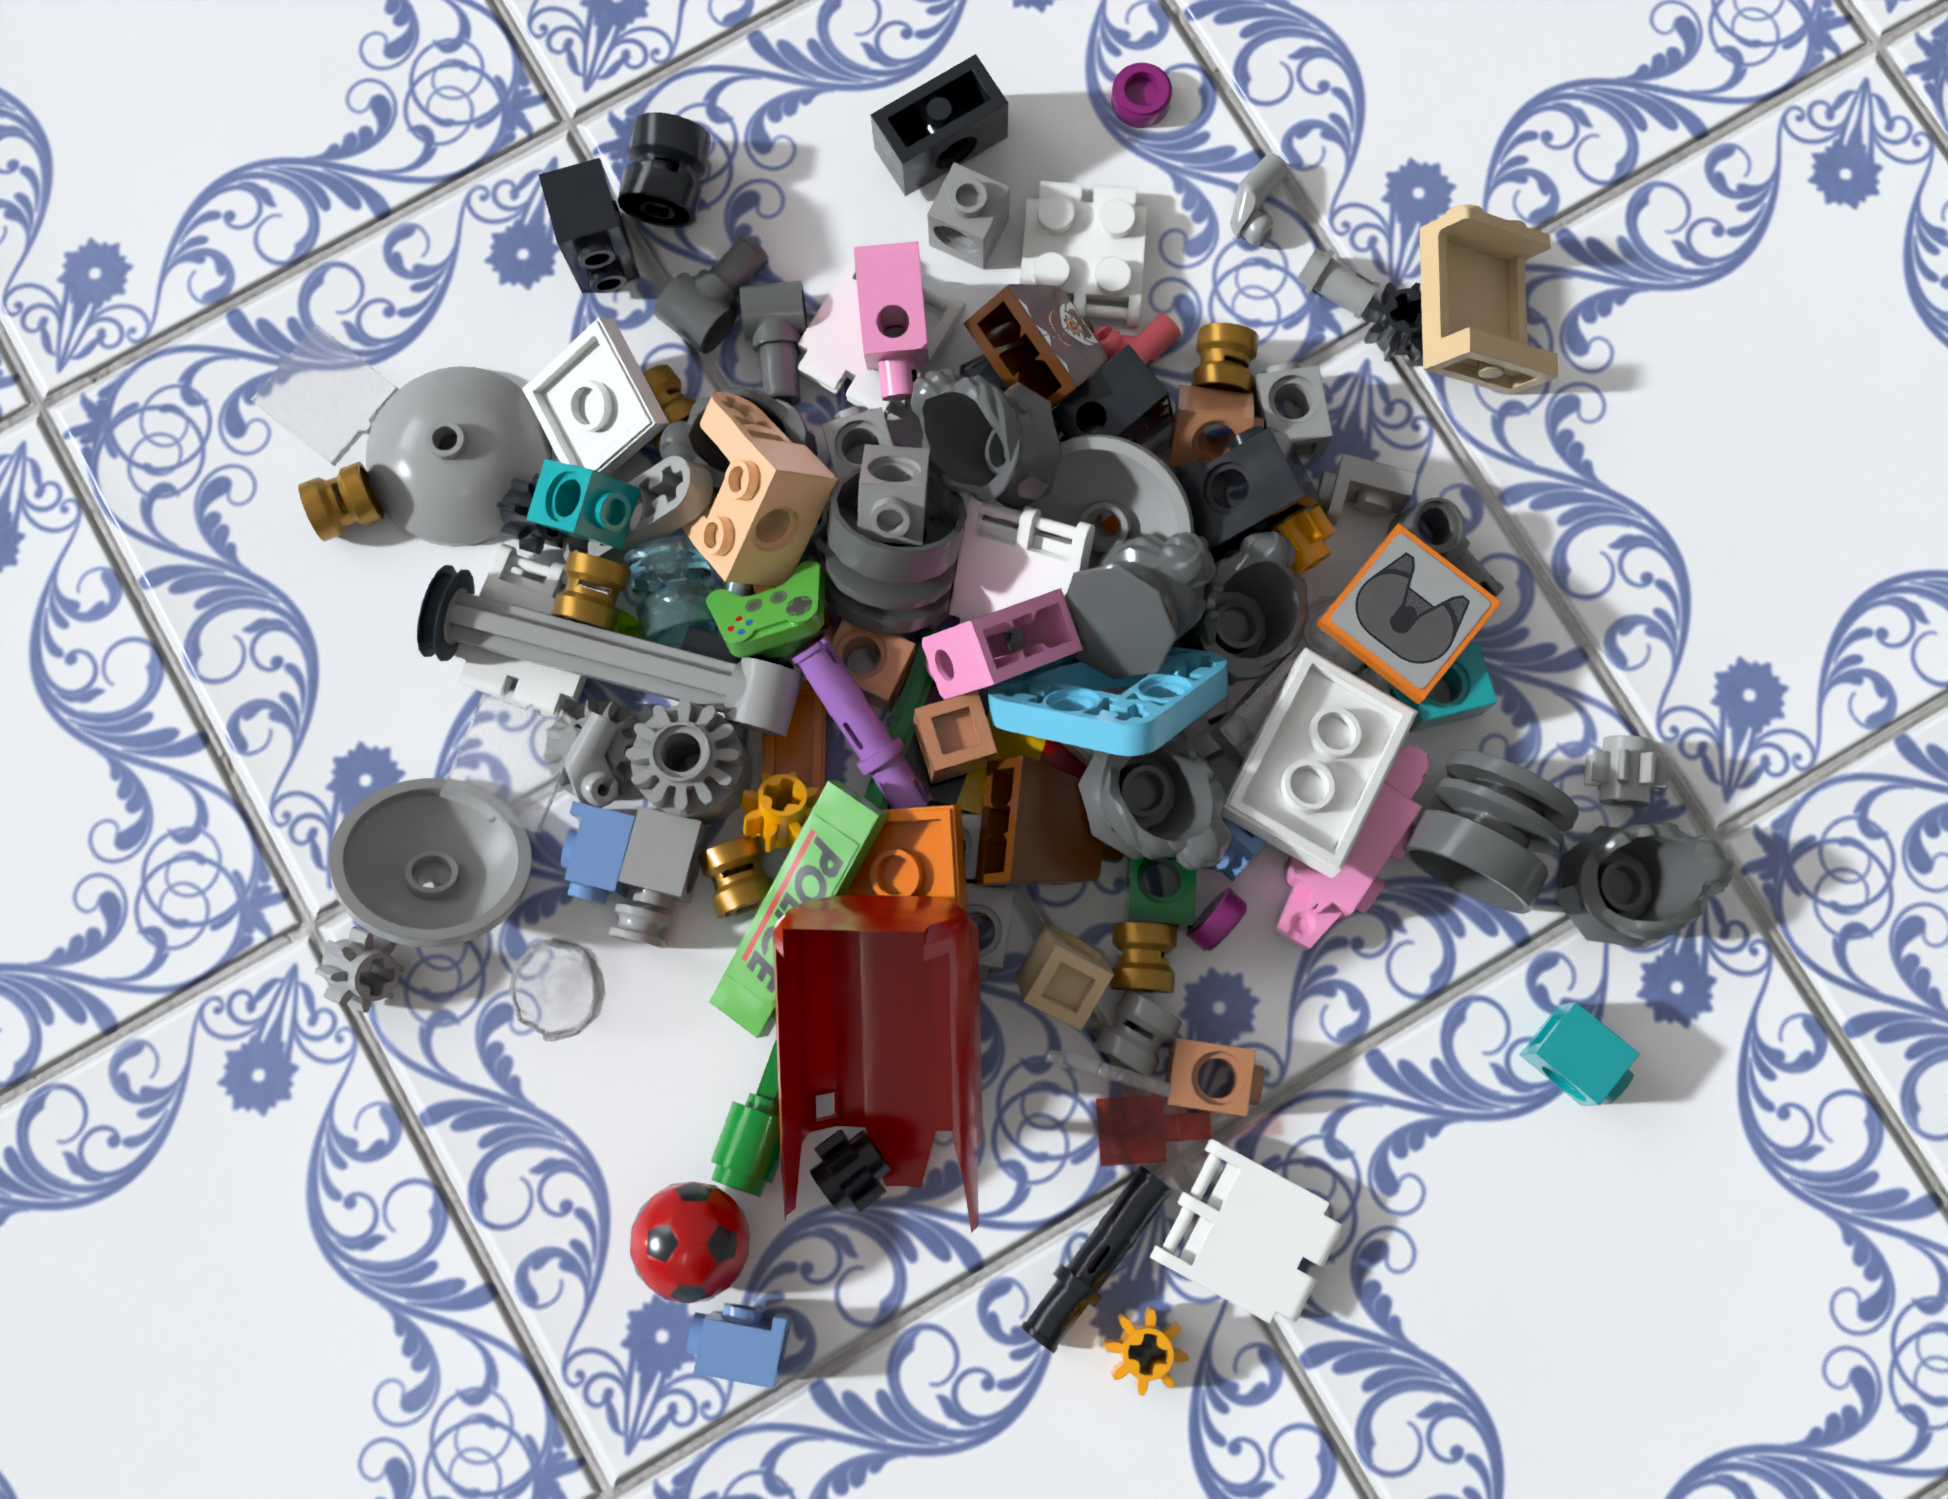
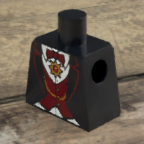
[1052,344,1174,445]

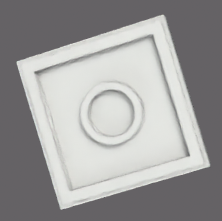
[522,317,670,476]

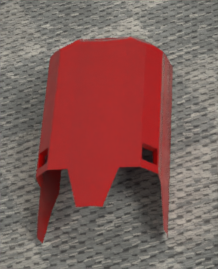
[773,894,983,1233]

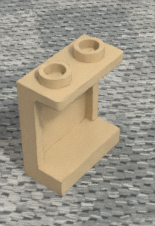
[1419,204,1558,395]

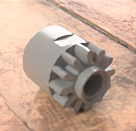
[625,698,752,825]

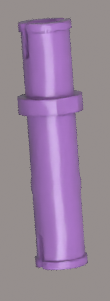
[792,636,934,809]

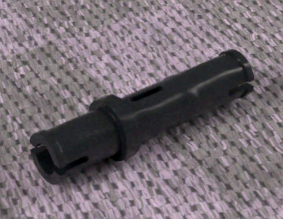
[1021,1165,1174,1354]

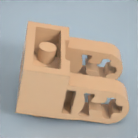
[675,391,838,587]

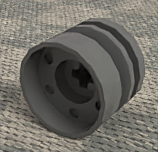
[822,467,967,633]
[1403,749,1579,914]

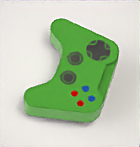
[706,560,826,658]

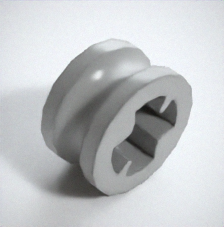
[608,903,673,949]

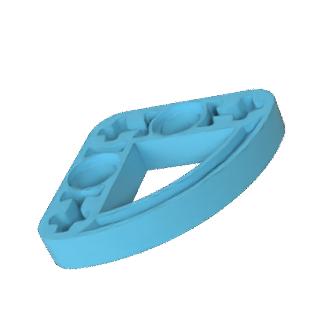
[988,647,1228,756]

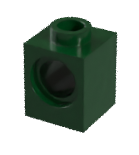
[1124,857,1197,931]

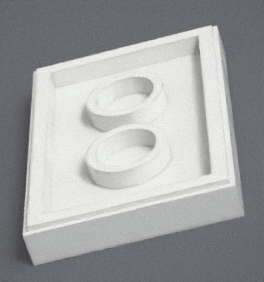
[1223,647,1418,879]

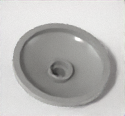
[366,366,552,547]
[1018,434,1194,569]
[329,778,532,947]

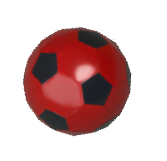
[630,1182,750,1304]

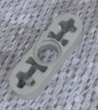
[562,456,713,564]

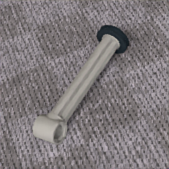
[417,565,804,738]

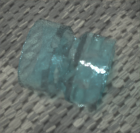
[623,535,719,646]

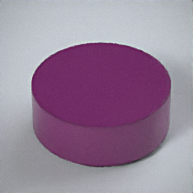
[1111,62,1172,128]
[1187,888,1247,951]

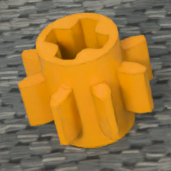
[1269,505,1336,576]
[741,771,819,853]
[1103,1306,1189,1396]

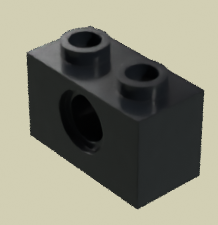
[870,54,1008,197]
[539,158,640,293]
[1174,426,1321,562]

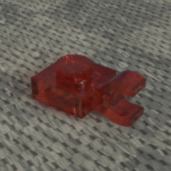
[1096,1095,1212,1166]

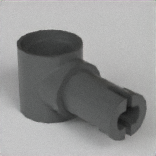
[654,234,768,354]
[740,280,808,405]
[1387,497,1504,597]

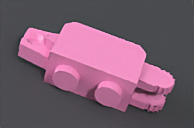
[1274,744,1430,951]

